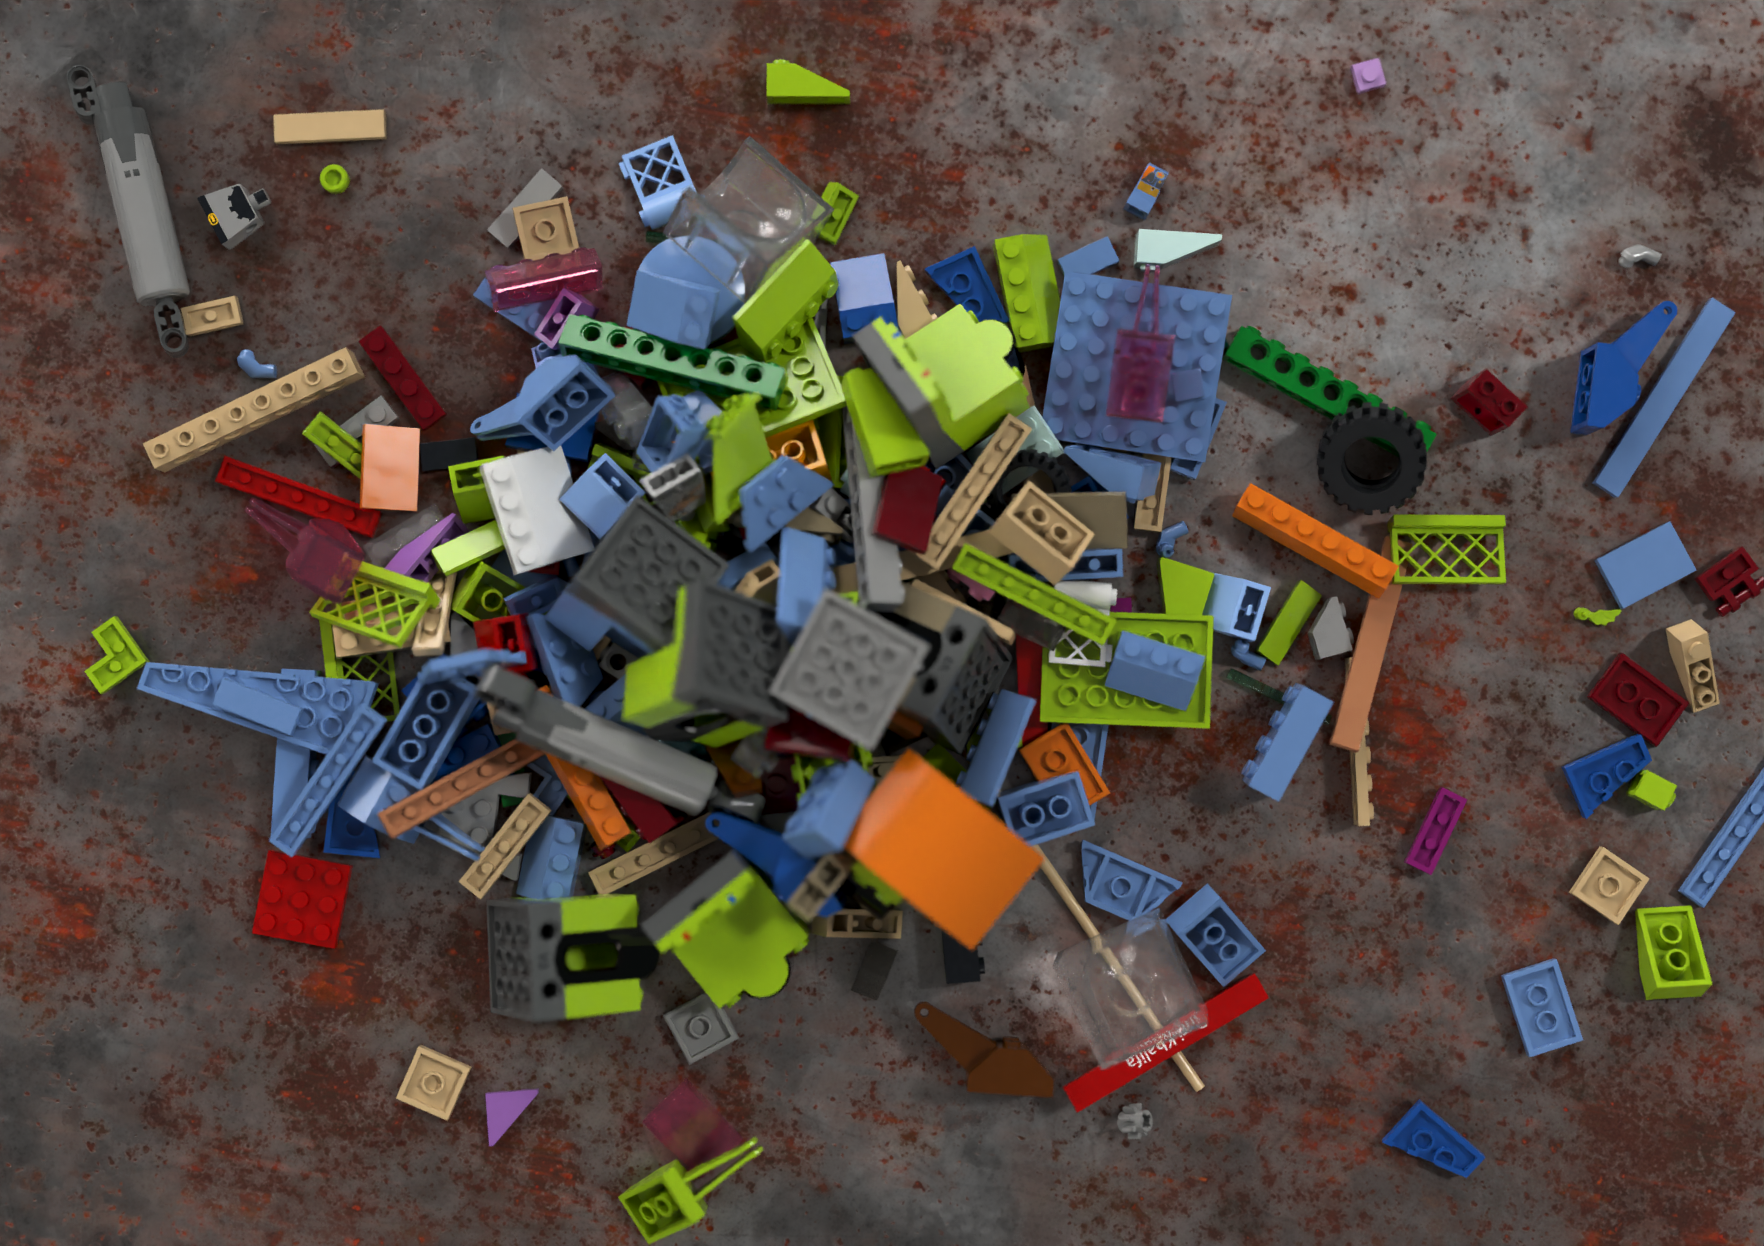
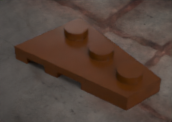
[692,724,763,798]

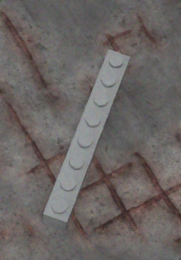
[842,406,905,612]

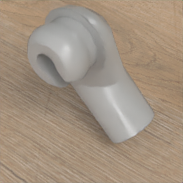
[1618,244,1661,269]

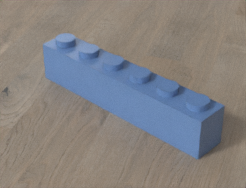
[271,669,322,839]

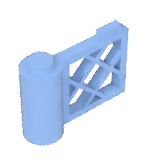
[619,135,703,230]

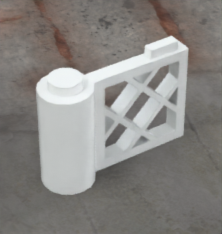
[1049,580,1117,667]

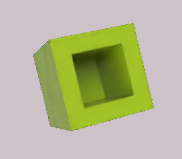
[1626,770,1677,811]

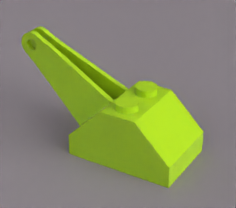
[618,1137,763,1245]

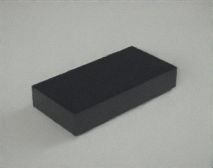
[420,437,479,472]

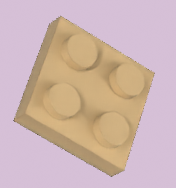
[512,197,580,263]
[1569,846,1650,925]
[396,1045,472,1121]

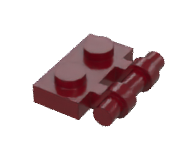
[1694,546,1764,617]

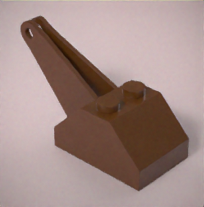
[914,1001,1054,1098]

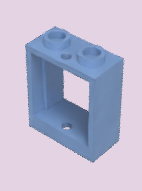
[636,395,707,473]

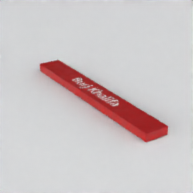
[1062,973,1269,1113]

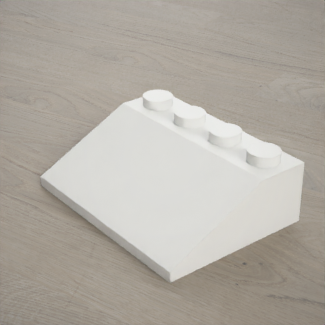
[479,445,595,575]

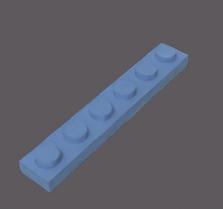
[269,703,387,857]

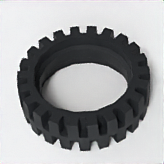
[987,449,1071,520]

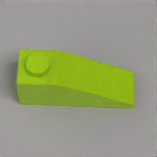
[767,59,850,104]

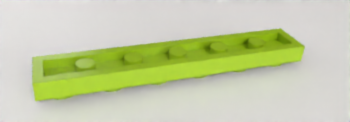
[952,543,1117,646]

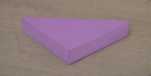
[485,1088,539,1146]

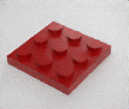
[252,850,353,949]

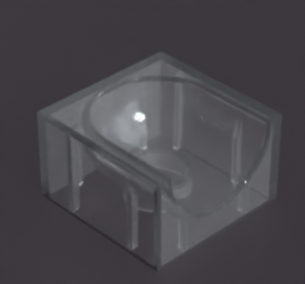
[663,136,834,303]
[1053,907,1208,1070]

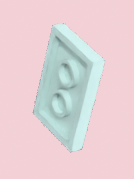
[966,406,1064,495]

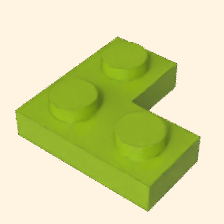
[84,616,150,694]

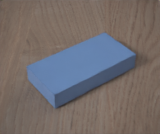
[1057,236,1119,275]

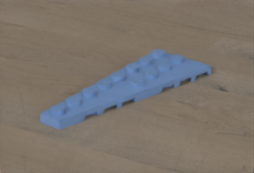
[137,662,379,755]

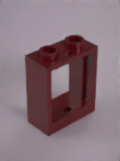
[1450,368,1528,436]

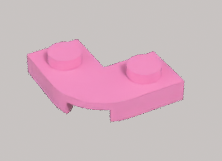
[947,568,995,602]

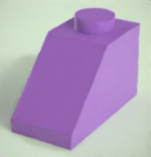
[534,288,600,350]

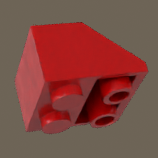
[473,612,538,673]

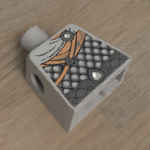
[641,453,706,521]

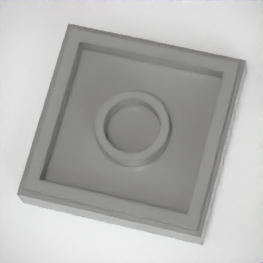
[663,992,739,1065]

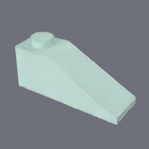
[1134,229,1222,273]

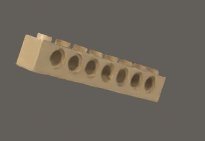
[143,347,365,472]

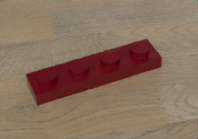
[358,325,447,431]

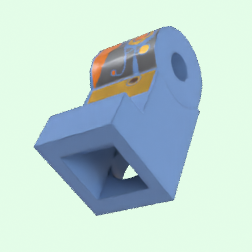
[1123,163,1169,220]

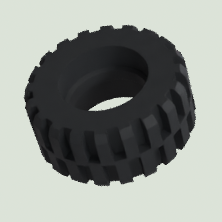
[1317,402,1427,515]

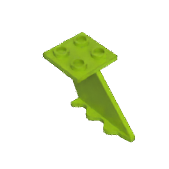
[703,393,776,525]

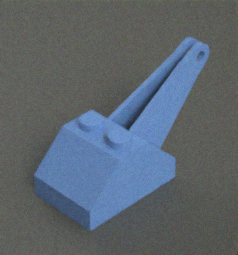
[470,355,616,451]
[338,754,485,861]

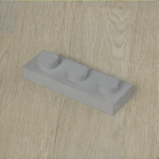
[314,396,400,468]

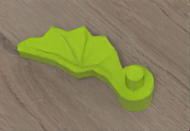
[1574,608,1621,626]

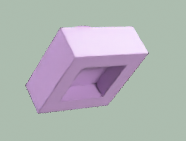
[1350,58,1386,94]

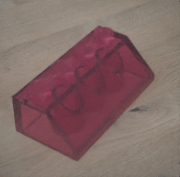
[485,247,602,312]

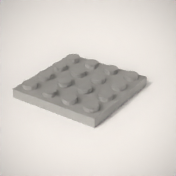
[769,589,930,750]

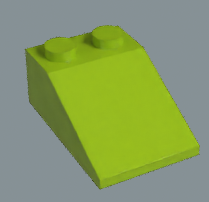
[451,561,548,622]
[1635,905,1712,1000]

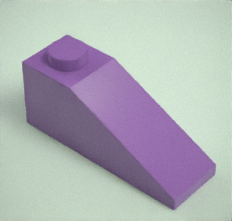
[384,513,470,583]

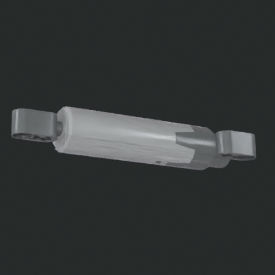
[66,65,190,358]
[475,665,766,825]

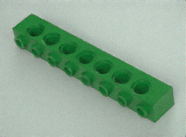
[558,314,786,411]
[1222,326,1437,457]

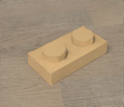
[181,296,244,337]

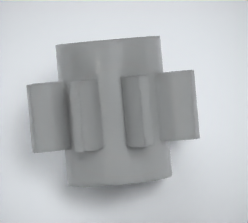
[1117,1103,1153,1139]

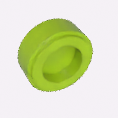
[320,164,350,194]

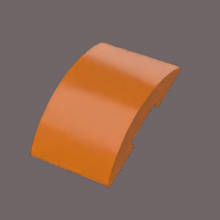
[843,748,1045,950]

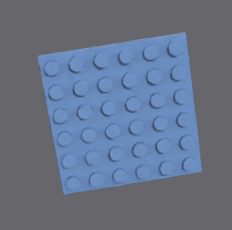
[1042,271,1232,462]

